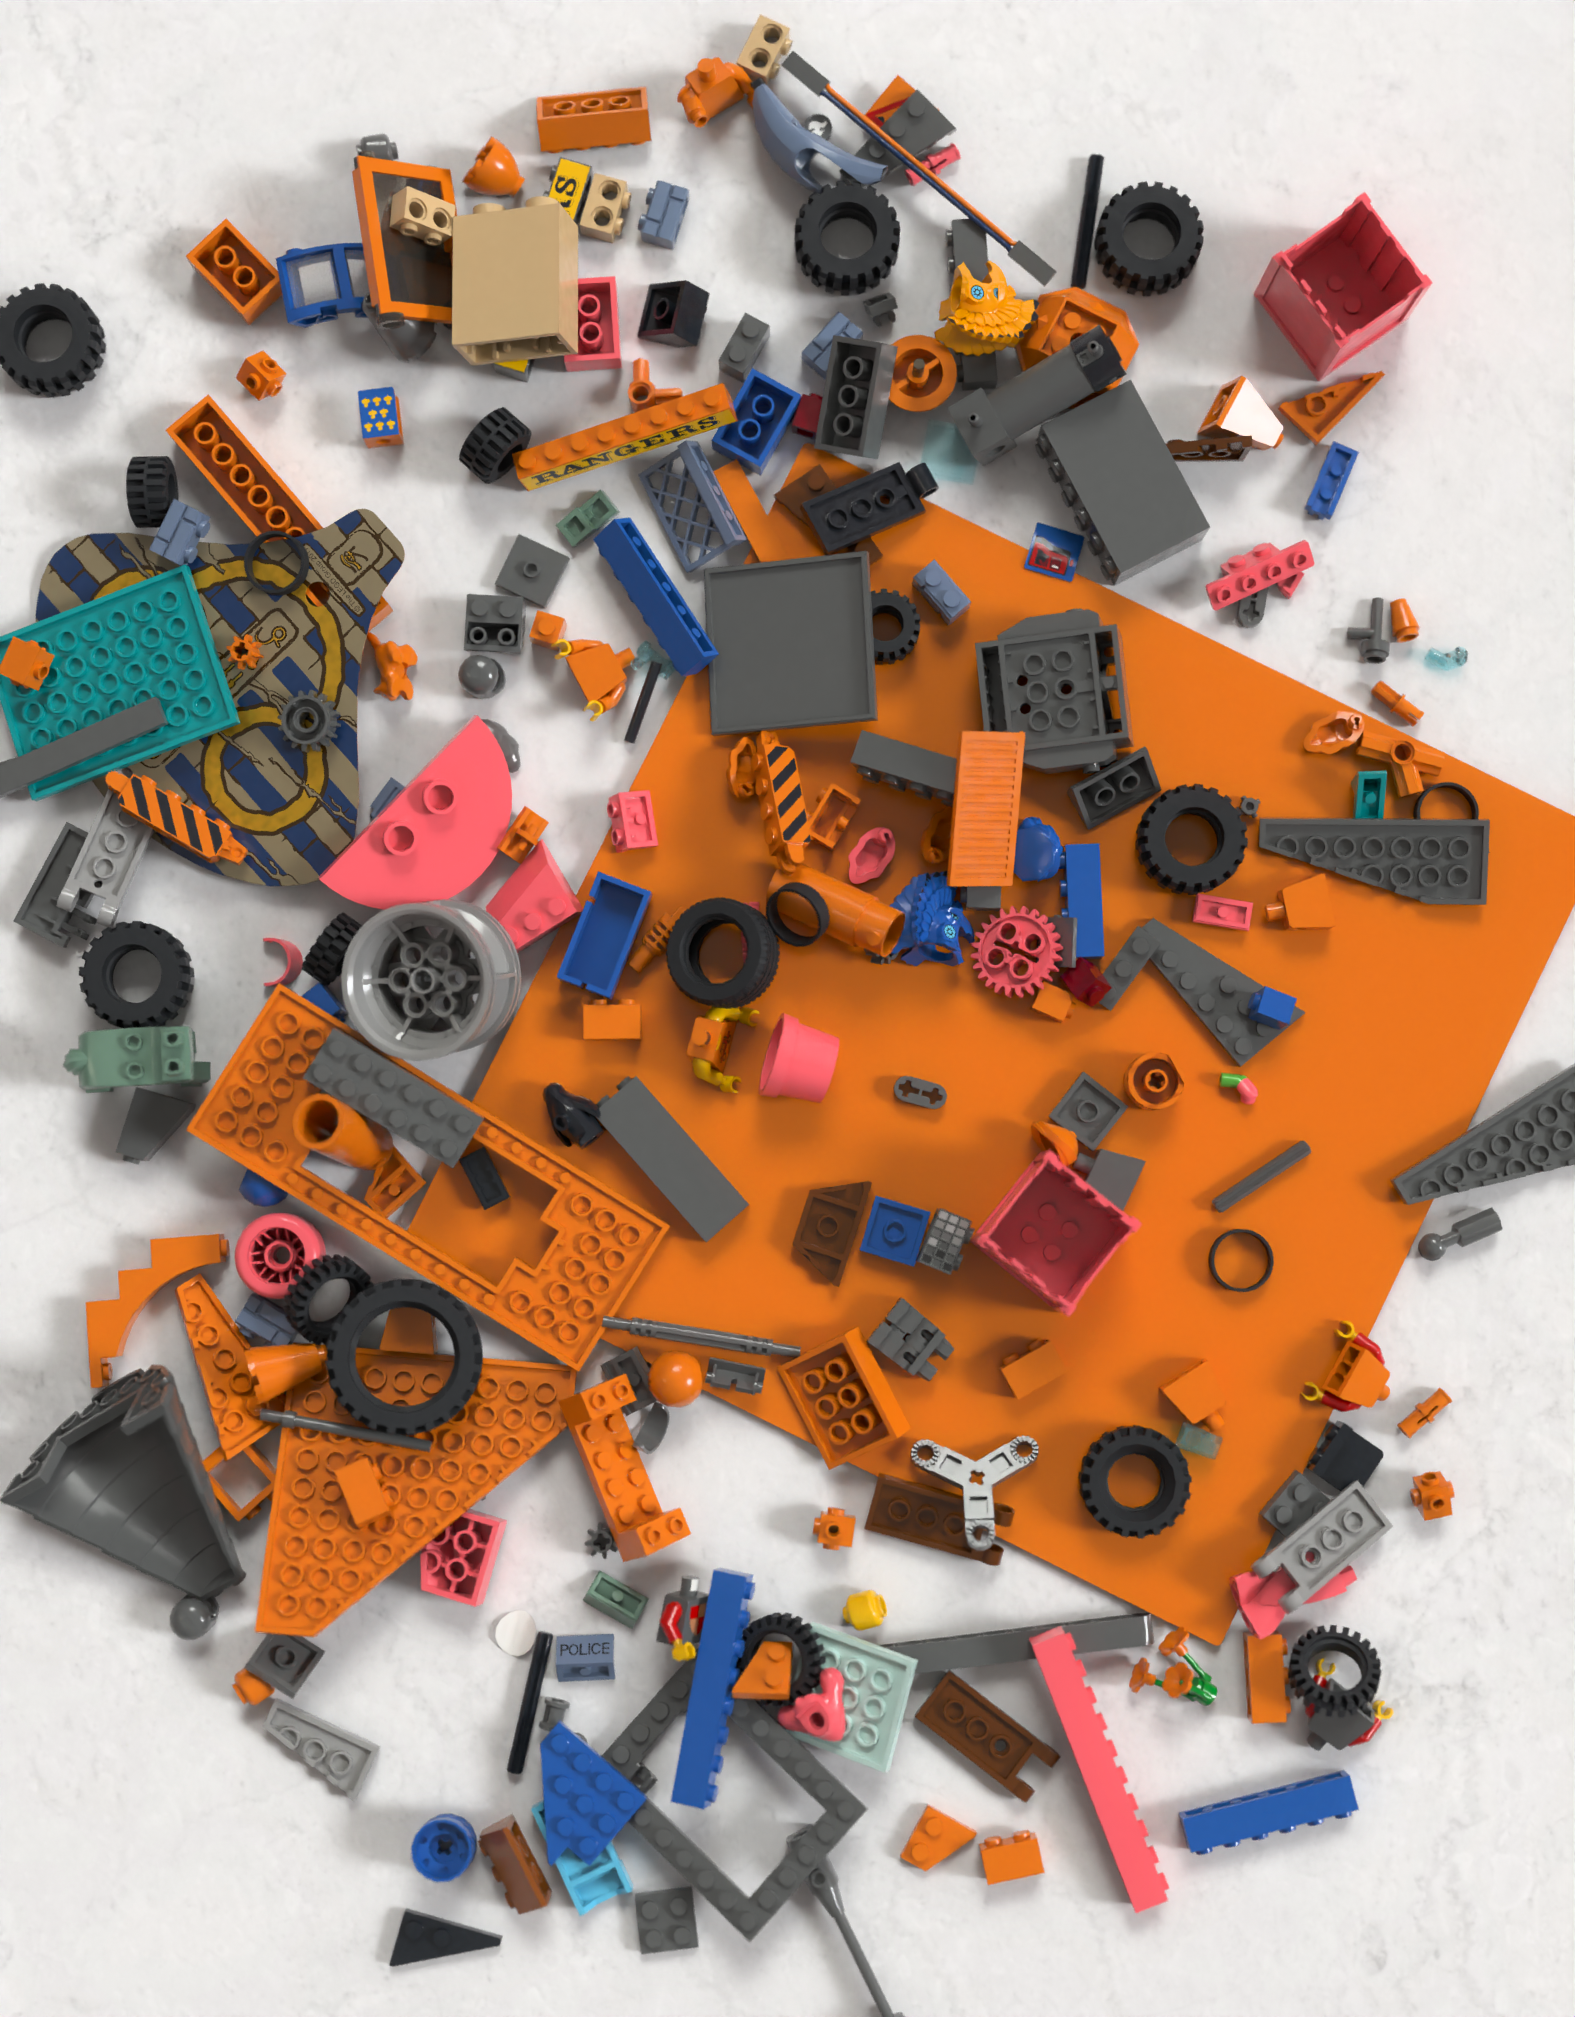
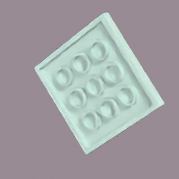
[786,1622,918,1773]

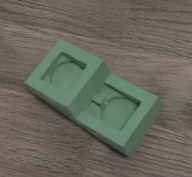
[556,490,620,547]

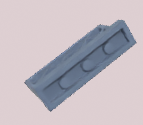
[638,440,747,573]

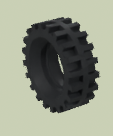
[1078,1425,1192,1539]

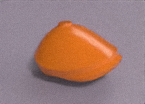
[1031,1121,1078,1167]

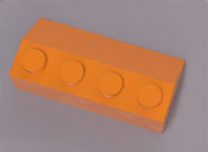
[537,87,651,153]

